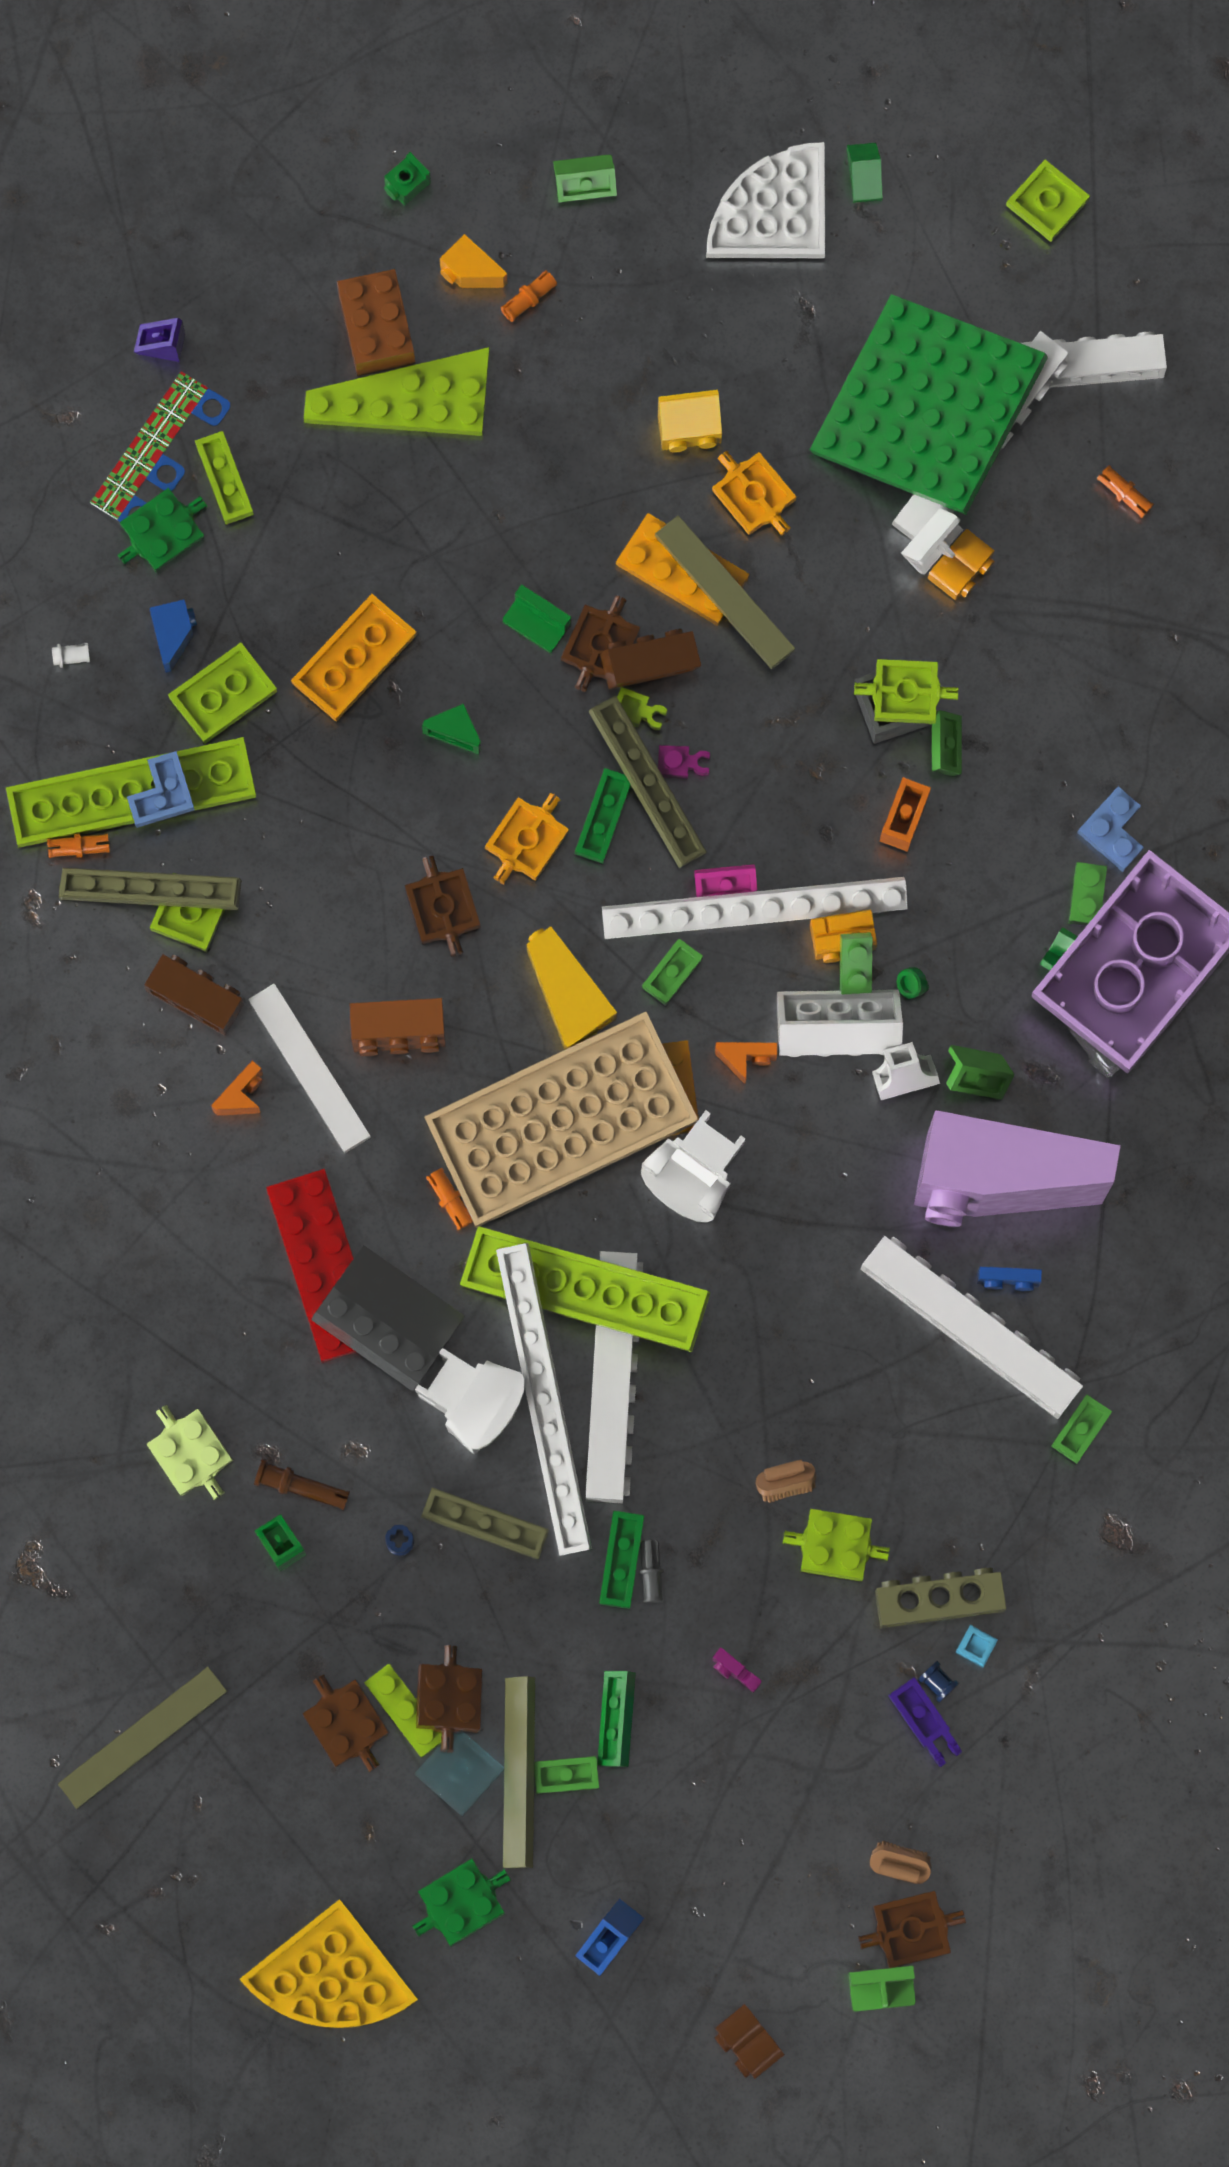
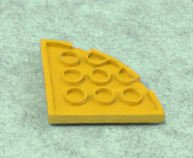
[240,1899,418,2028]

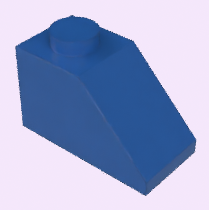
[149,599,197,673]
[576,1899,644,1976]

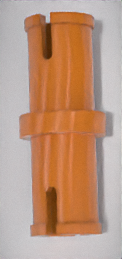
[500,270,557,322]
[1097,465,1154,519]
[47,833,110,858]
[426,1168,473,1230]

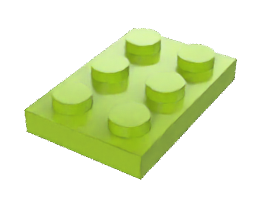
[168,642,278,744]

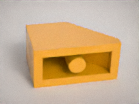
[440,234,508,288]

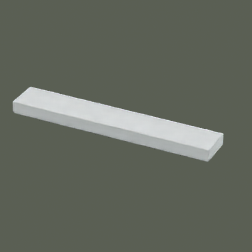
[248,984,371,1154]

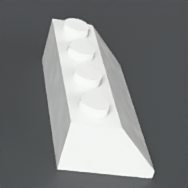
[777,990,903,1057]

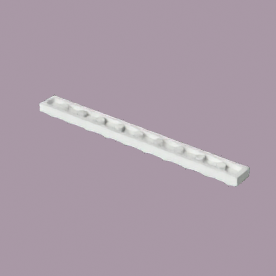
[602,877,908,939]
[496,1243,592,1556]

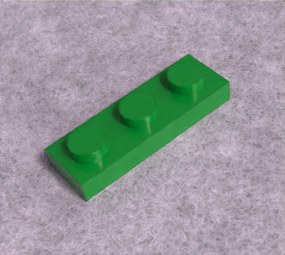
[575,768,631,864]
[599,1511,644,1609]
[597,1671,636,1767]

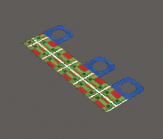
[90,371,230,522]

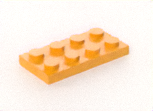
[616,513,750,626]
[291,594,417,722]

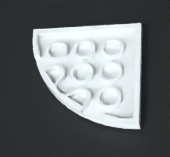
[706,142,825,258]

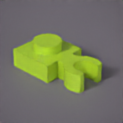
[617,687,667,730]

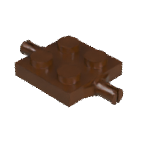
[561,595,640,692]
[405,855,481,957]
[416,1645,482,1753]
[302,1674,390,1772]
[858,1891,966,1968]

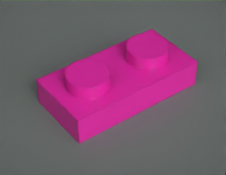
[694,864,757,897]

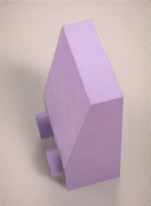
[1032,850,1229,1074]
[914,1110,1120,1227]

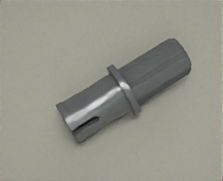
[639,1539,664,1603]

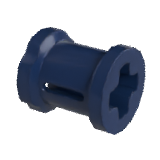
[385,1524,414,1556]
[918,1661,960,1703]

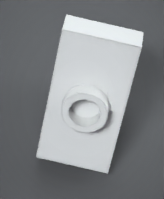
[872,1042,940,1100]

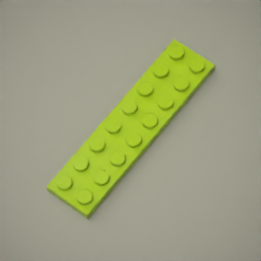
[6,737,256,848]
[460,1226,710,1352]

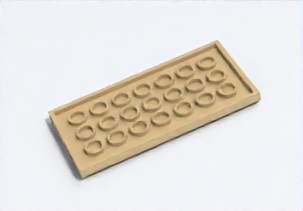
[424,1012,698,1228]

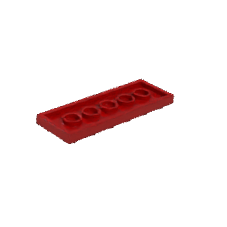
[266,1168,356,1363]

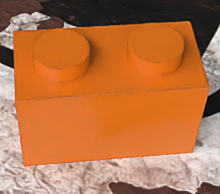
[880,777,931,852]

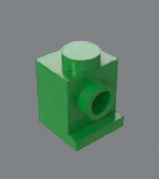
[384,152,431,206]

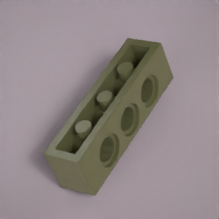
[875,1568,1006,1629]

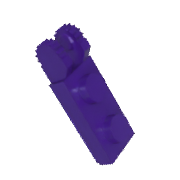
[888,1677,962,1767]

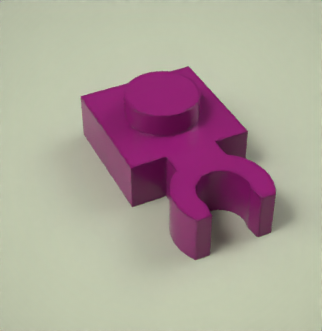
[658,745,710,779]
[712,1647,762,1693]

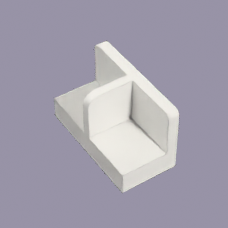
[901,508,963,575]

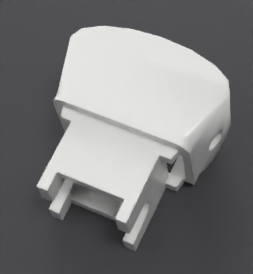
[641,1110,746,1223]
[415,1348,525,1454]

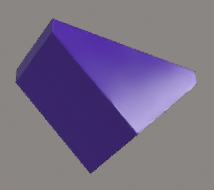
[134,318,186,362]

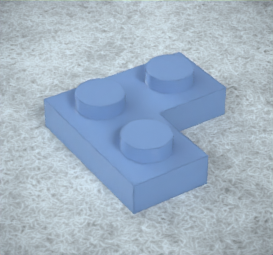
[127,751,195,828]
[1077,786,1144,872]

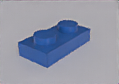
[977,1267,1042,1291]

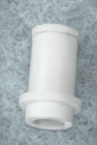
[52,643,90,668]

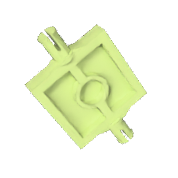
[147,1405,233,1500]

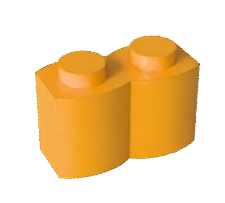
[928,529,995,601]

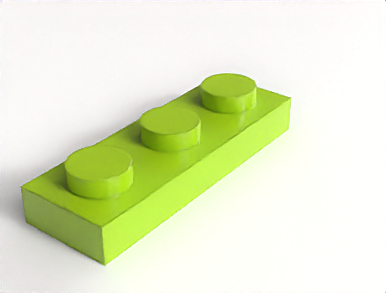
[195,431,254,525]
[364,1664,441,1758]

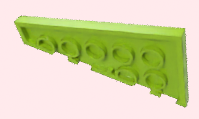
[304,347,489,436]

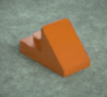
[715,1042,777,1084]
[211,1060,263,1116]

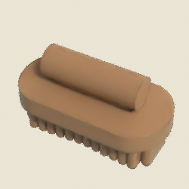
[756,1459,816,1503]
[870,1841,932,1884]

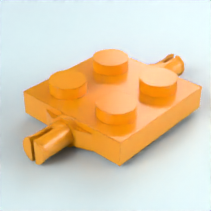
[712,451,796,536]
[485,793,569,884]

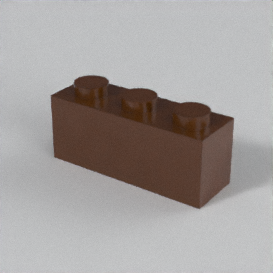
[600,628,701,690]
[144,954,244,1036]

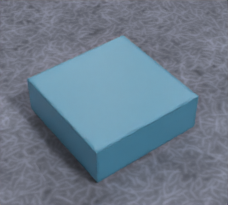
[955,1625,998,1668]

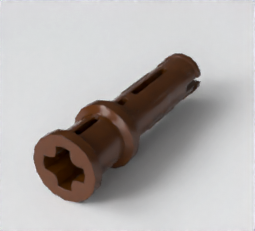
[254,1458,350,1511]

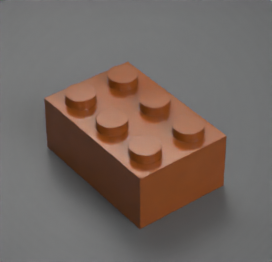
[337,269,415,376]
[349,998,446,1056]

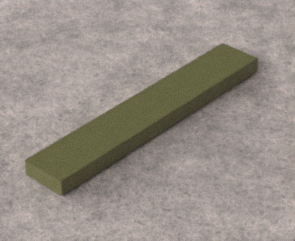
[655,515,795,670]
[588,696,707,868]
[59,868,242,910]
[58,1667,227,1809]
[503,1676,535,1869]

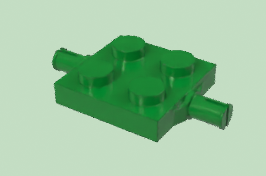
[117,488,207,572]
[412,1859,511,1947]

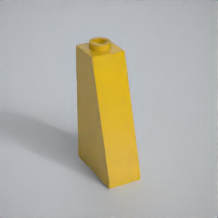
[527,927,617,1050]

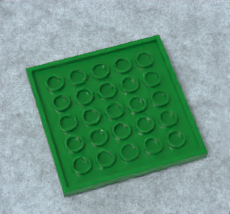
[810,294,1048,515]

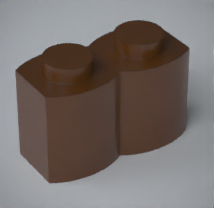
[714,2004,785,2079]

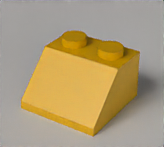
[658,389,722,452]

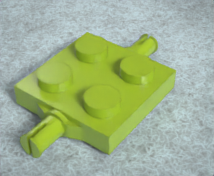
[854,659,958,724]
[783,1509,890,1582]

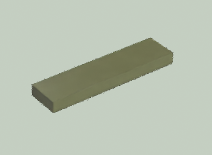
[421,1487,549,1560]

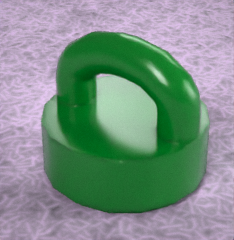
[896,967,929,999]

